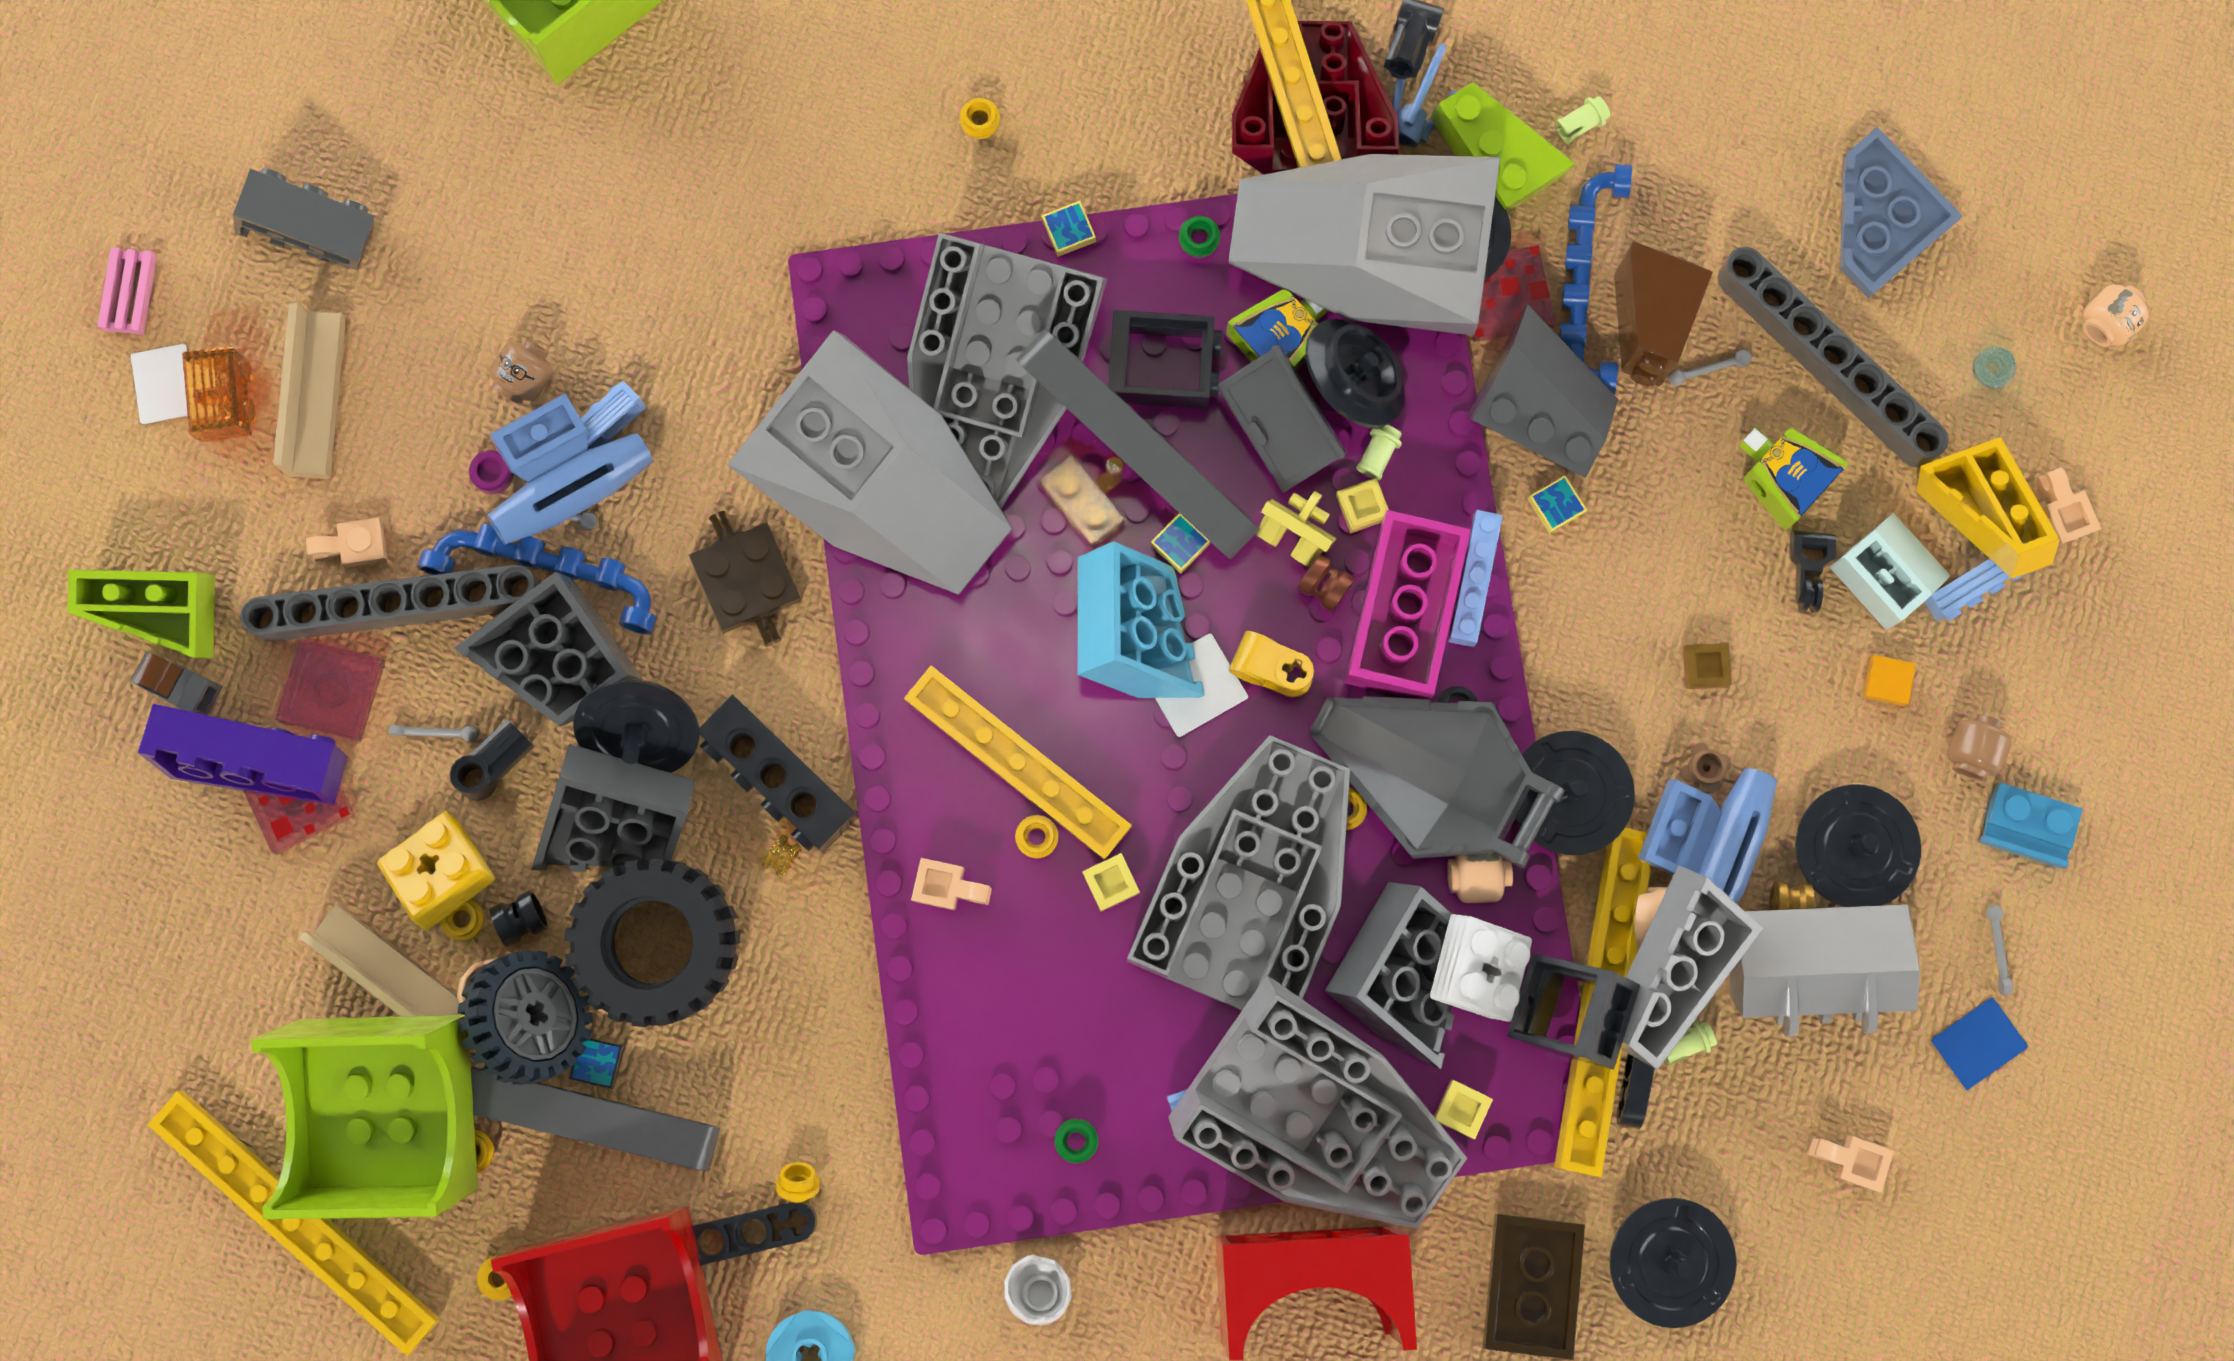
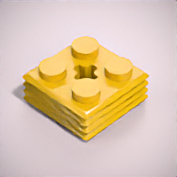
[377,811,495,931]

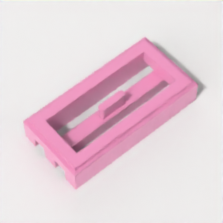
[97,247,157,335]

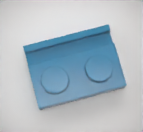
[1979,782,2083,869]

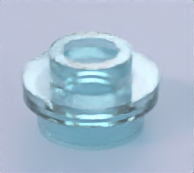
[1973,347,2016,388]

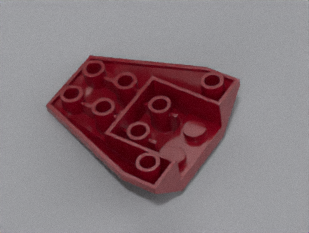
[1231,21,1399,175]

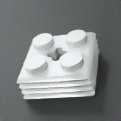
[1430,914,1532,1022]

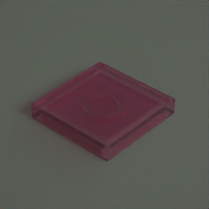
[275,638,385,742]

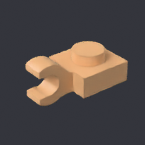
[2037,467,2101,546]
[306,517,388,568]
[911,858,992,911]
[1807,1136,1894,1193]

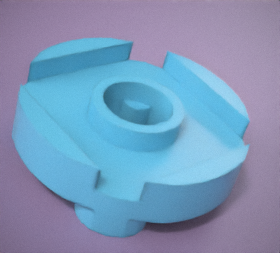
[765,1309,856,1361]

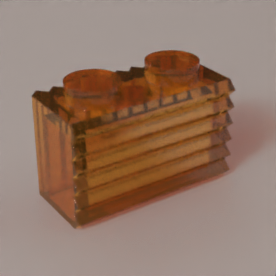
[182,346,256,443]

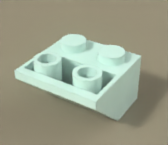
[1829,513,1951,630]

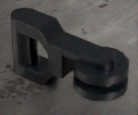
[1789,530,1836,613]

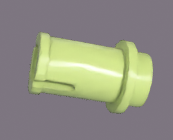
[1555,96,1611,144]
[1356,425,1402,480]
[1665,1020,1717,1066]

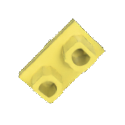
[1257,491,1337,567]

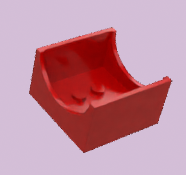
[491,1205,723,1361]
[1215,1226,1417,1361]

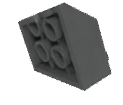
[1467,304,1618,478]
[454,572,643,727]
[531,744,695,872]
[1325,882,1455,1069]

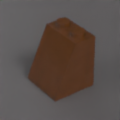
[1614,241,1713,386]

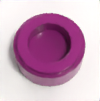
[469,450,514,494]

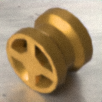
[1769,881,1815,910]

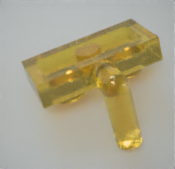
[1039,455,1125,548]

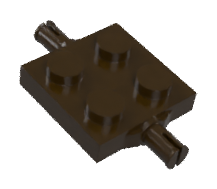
[689,511,801,647]

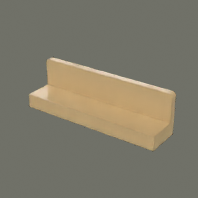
[273,302,346,479]
[299,905,463,1016]

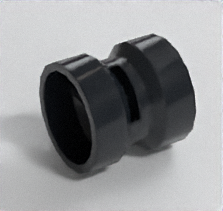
[489,890,548,947]

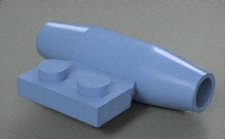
[487,393,653,545]
[1638,768,1777,904]

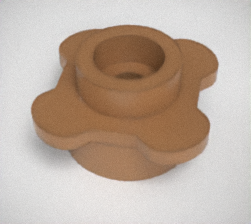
[1681,743,1731,793]

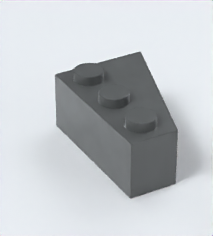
[233,168,375,270]

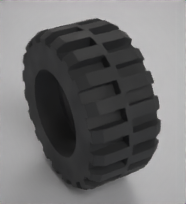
[564,859,740,1027]

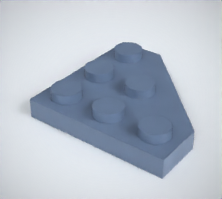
[1840,127,1963,299]

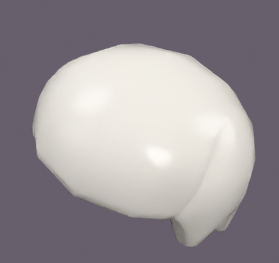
[1004,1255,1072,1326]

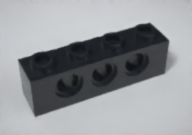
[699,694,859,854]

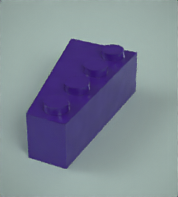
[137,704,348,805]

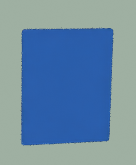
[1931,997,2028,1090]

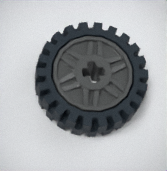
[458,950,593,1085]

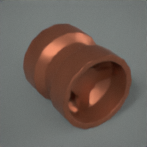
[1297,554,1356,613]

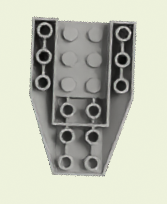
[1228,154,1500,336]
[907,233,1108,509]
[727,330,1013,594]
[1127,735,1350,1011]
[1168,975,1467,1228]

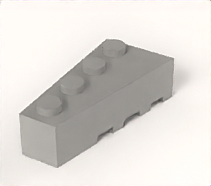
[1621,865,1763,1070]

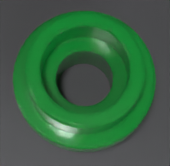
[1179,216,1220,258]
[1054,1119,1098,1163]

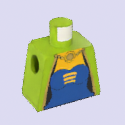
[1226,289,1328,371]
[1739,427,1848,531]

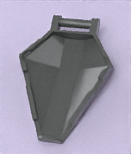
[1310,696,1565,868]

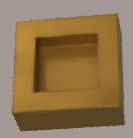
[1683,643,1732,689]

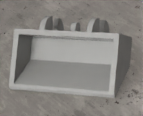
[1730,905,1920,1037]

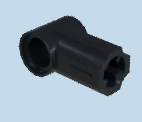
[1384,0,1444,80]
[450,719,535,801]

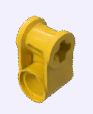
[1228,631,1314,698]

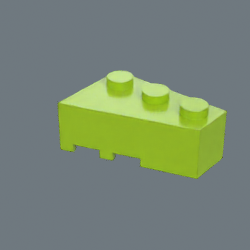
[1430,82,1575,213]
[67,570,215,659]

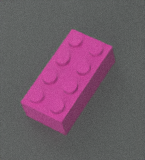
[1345,510,1471,700]

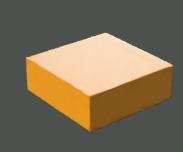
[1863,655,1916,707]

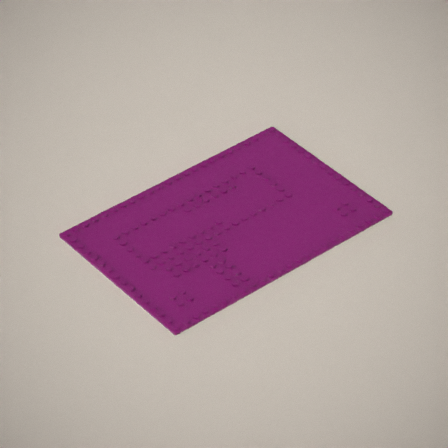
[788,194,1581,1255]

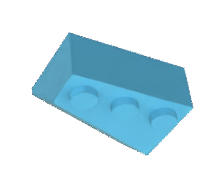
[1078,541,1205,698]

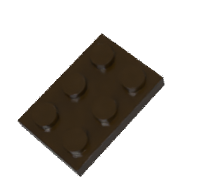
[1483,1214,1585,1360]

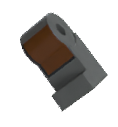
[130,651,223,715]

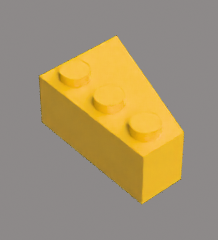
[1916,437,2060,579]

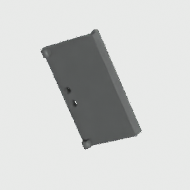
[1218,345,1347,493]

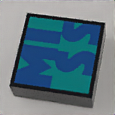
[569,1038,625,1089]

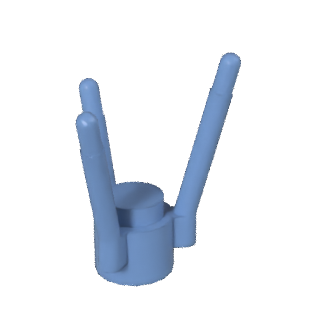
[1392,43,1456,147]

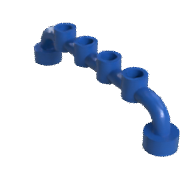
[1559,164,1632,395]
[417,524,657,635]

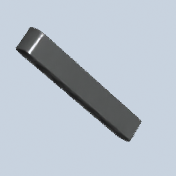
[1717,247,1949,468]
[1016,328,1260,560]
[240,565,541,642]
[471,1066,720,1171]

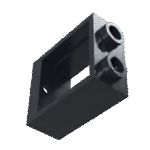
[1108,310,1222,409]
[1506,953,1640,1070]

